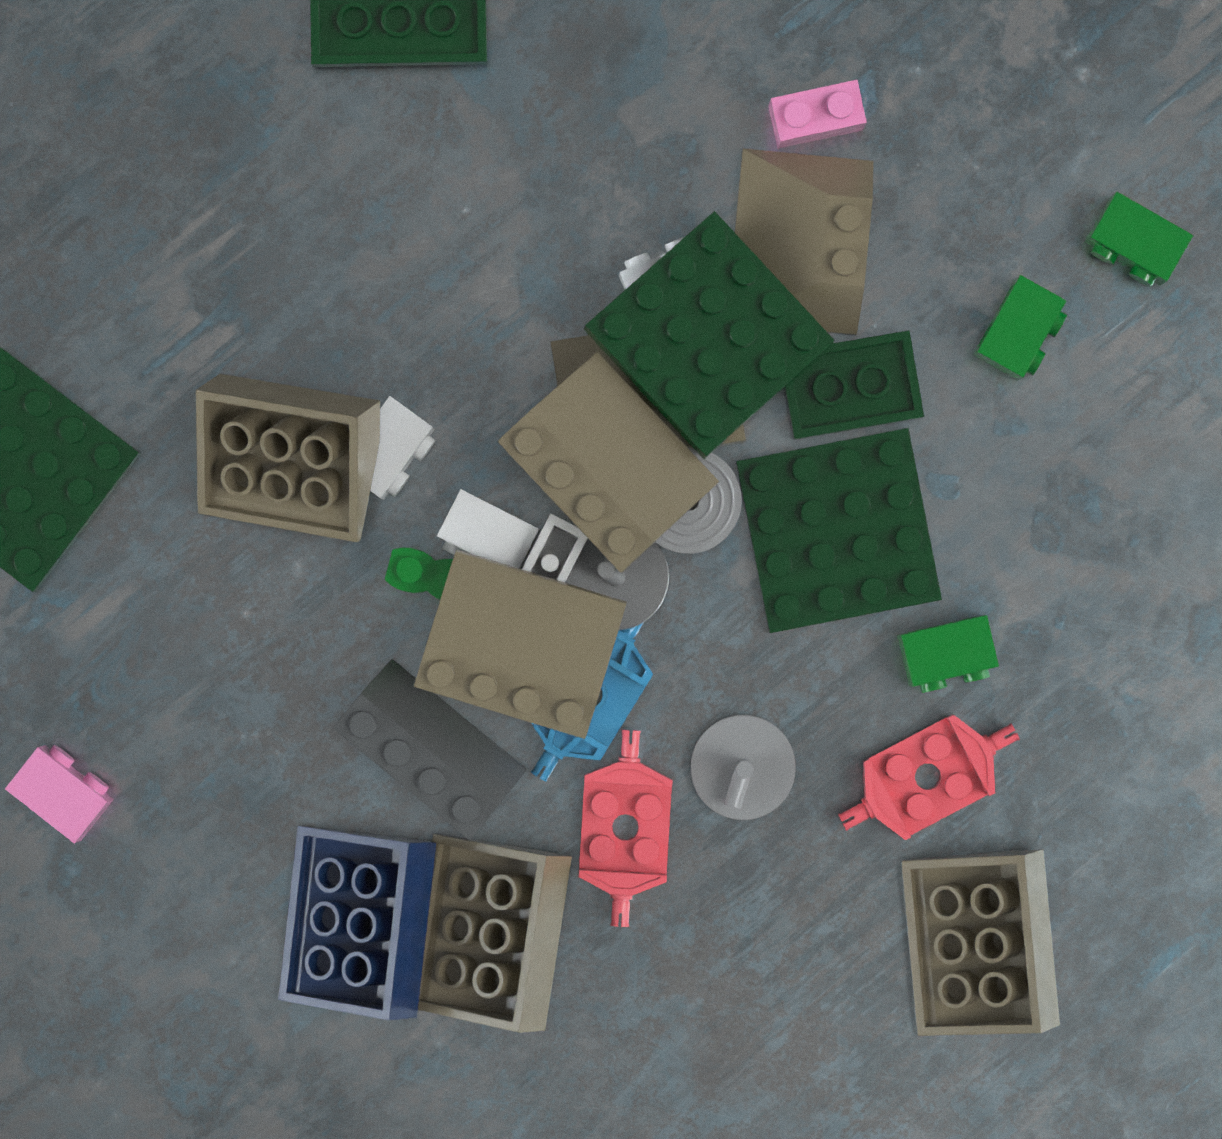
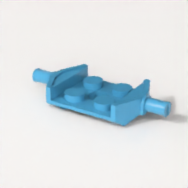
[531,623,653,782]

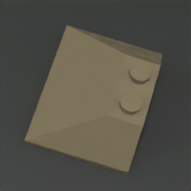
[735,148,873,335]

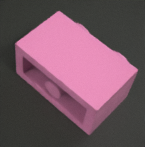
[768,80,867,149]
[5,745,114,844]

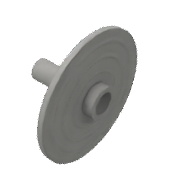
[656,448,742,554]
[566,539,669,630]
[690,715,796,820]

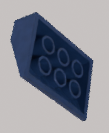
[278,826,437,1020]

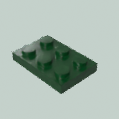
[784,330,924,440]

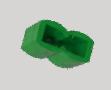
[384,548,453,600]

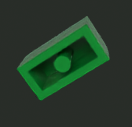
[1085,192,1194,287]
[973,275,1067,380]
[897,615,999,693]

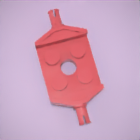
[838,714,1020,840]
[578,730,673,927]

